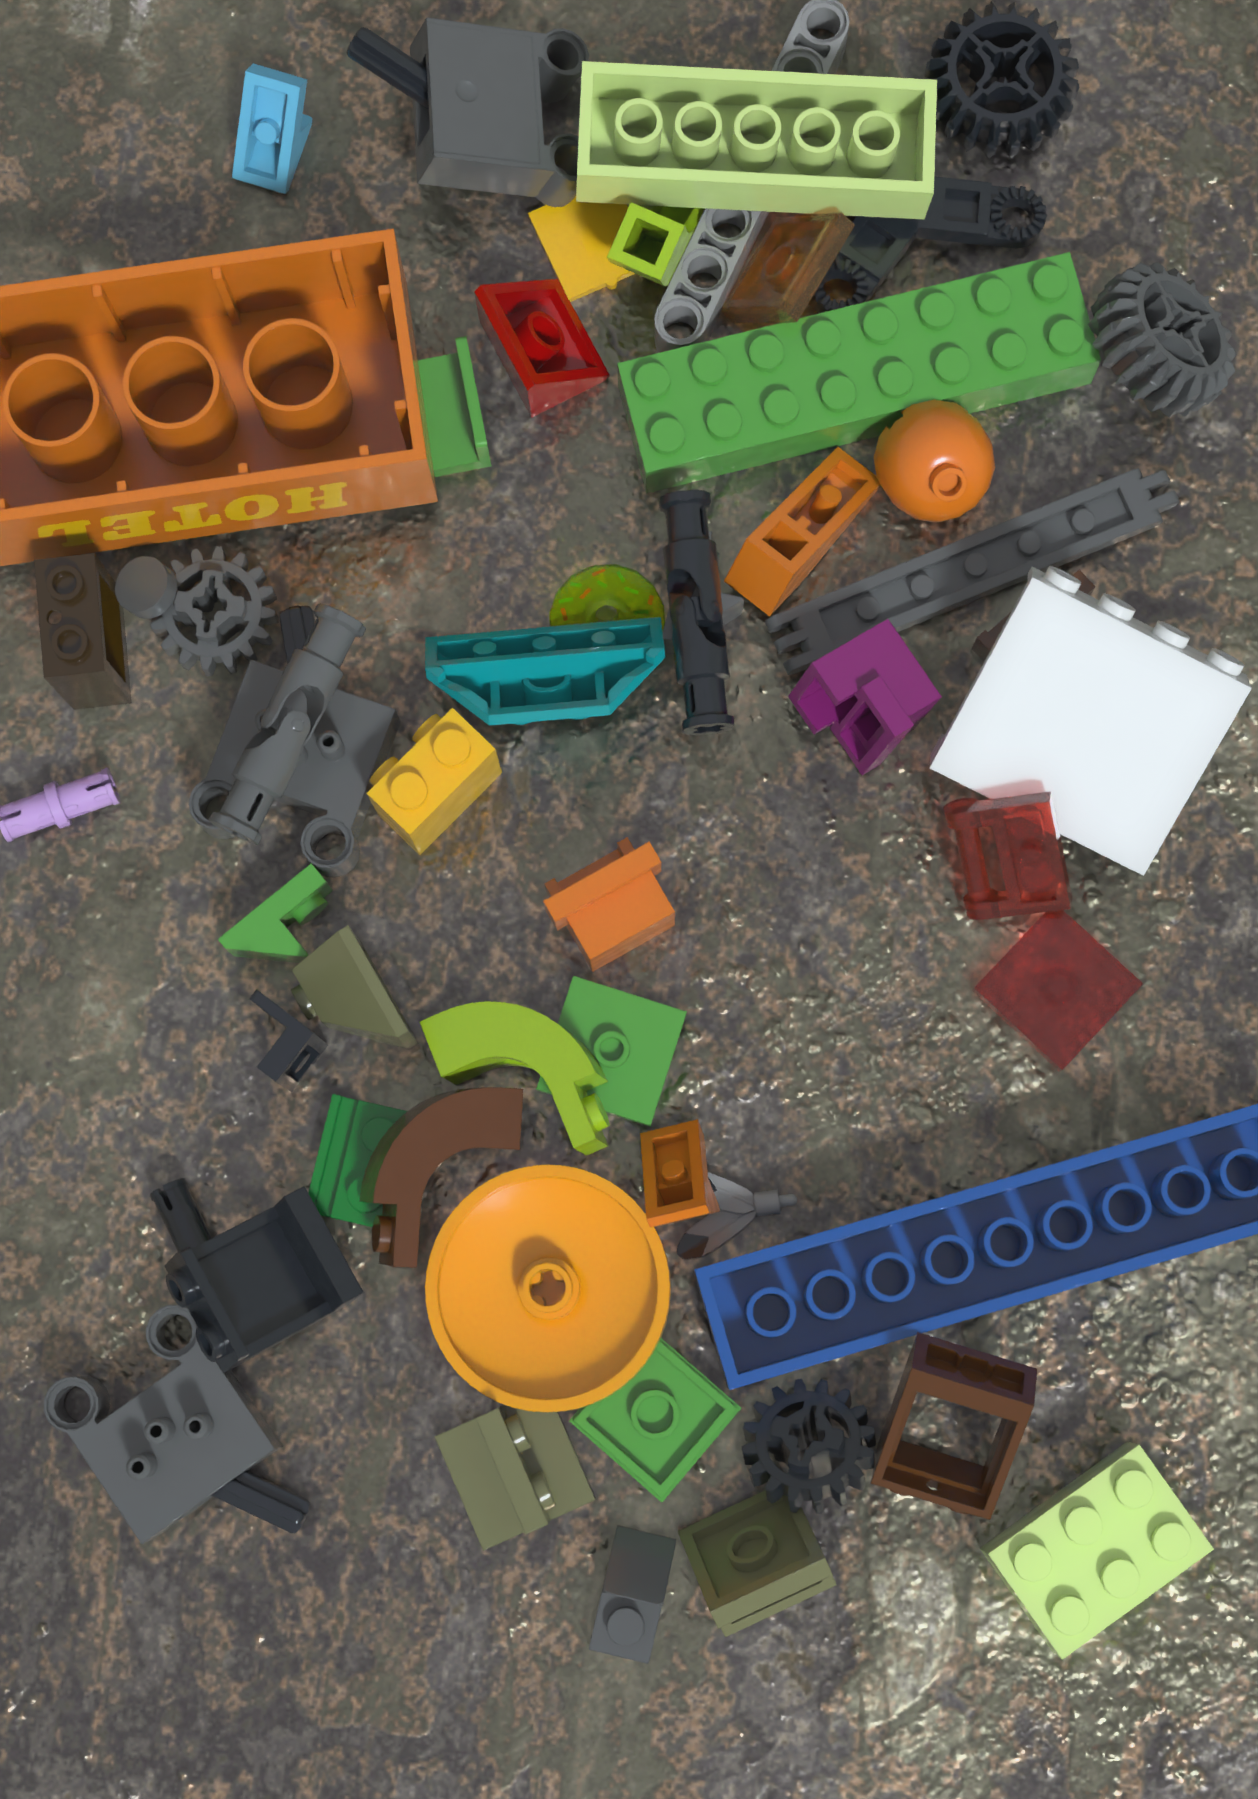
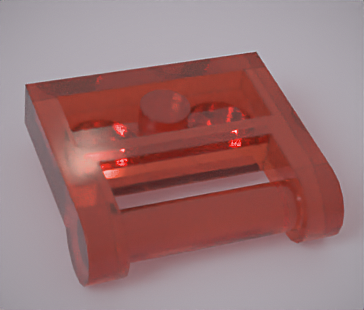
[943,791,1073,920]

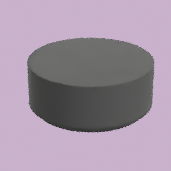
[115,556,177,619]

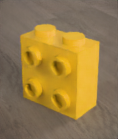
[366,708,502,855]

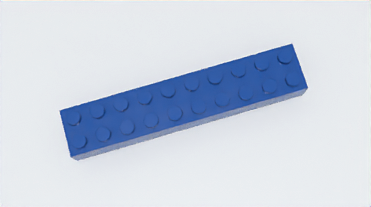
[694,1104,1258,1390]

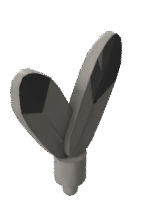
[677,1172,797,1260]

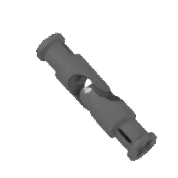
[208,603,366,845]

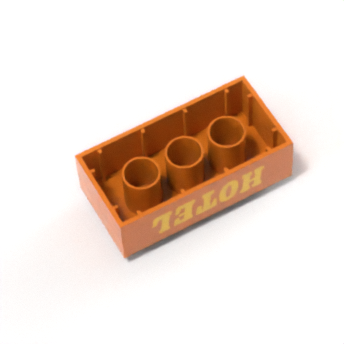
[0,228,438,566]

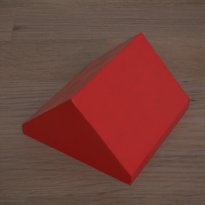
[474,279,610,418]

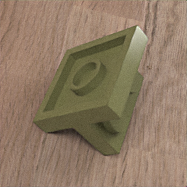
[435,1405,596,1551]
[678,1491,837,1637]

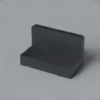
[249,989,328,1092]

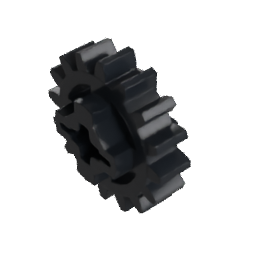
[741,1379,876,1514]

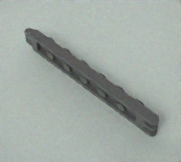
[765,468,1180,675]

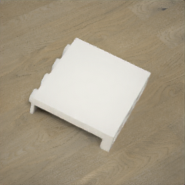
[929,566,1252,876]

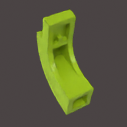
[607,202,705,286]
[420,1001,610,1156]

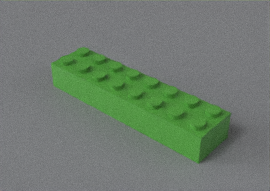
[617,252,1101,494]

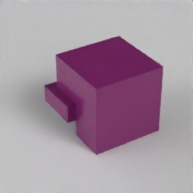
[788,619,942,776]

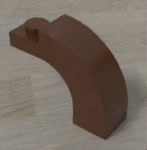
[359,1087,523,1268]

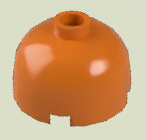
[874,399,995,523]

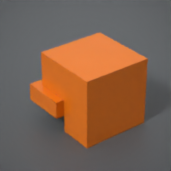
[543,837,675,972]

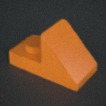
[640,1119,720,1227]

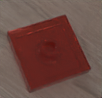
[972,903,1143,1072]

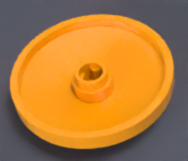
[425,1165,671,1413]

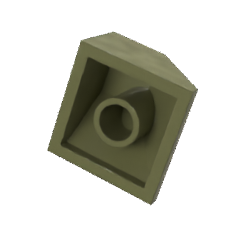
[291,925,419,1050]

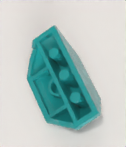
[425,617,665,726]

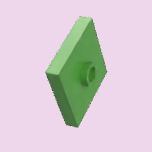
[536,976,687,1127]
[569,1338,741,1502]

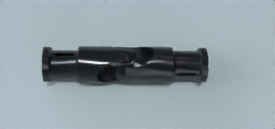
[659,490,735,736]

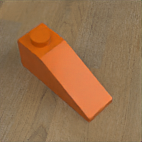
[724,447,881,617]

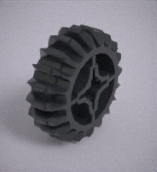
[924,1,1079,159]

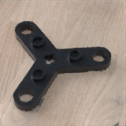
[809,176,1047,314]

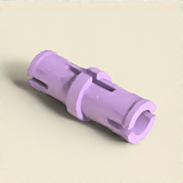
[0,768,120,842]

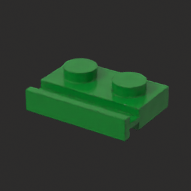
[308,1094,408,1227]

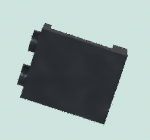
[164,1186,364,1373]

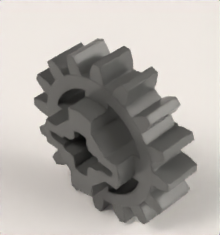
[150,546,279,676]

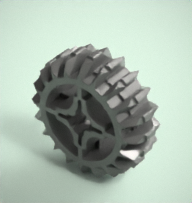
[1088,262,1237,418]

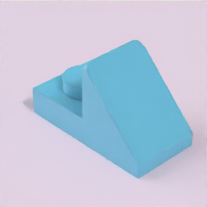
[232,63,312,194]

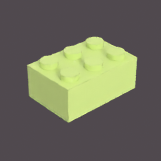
[980,1442,1214,1660]

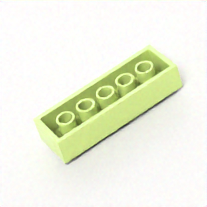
[576,61,937,220]

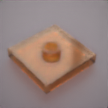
[721,212,855,324]

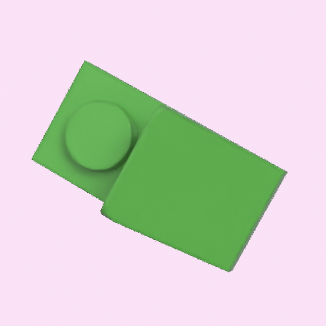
[218,863,333,963]

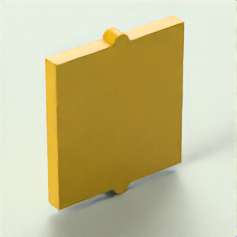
[528,196,635,302]

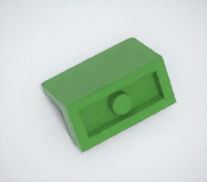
[418,336,491,477]

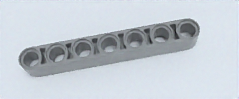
[654,0,850,353]

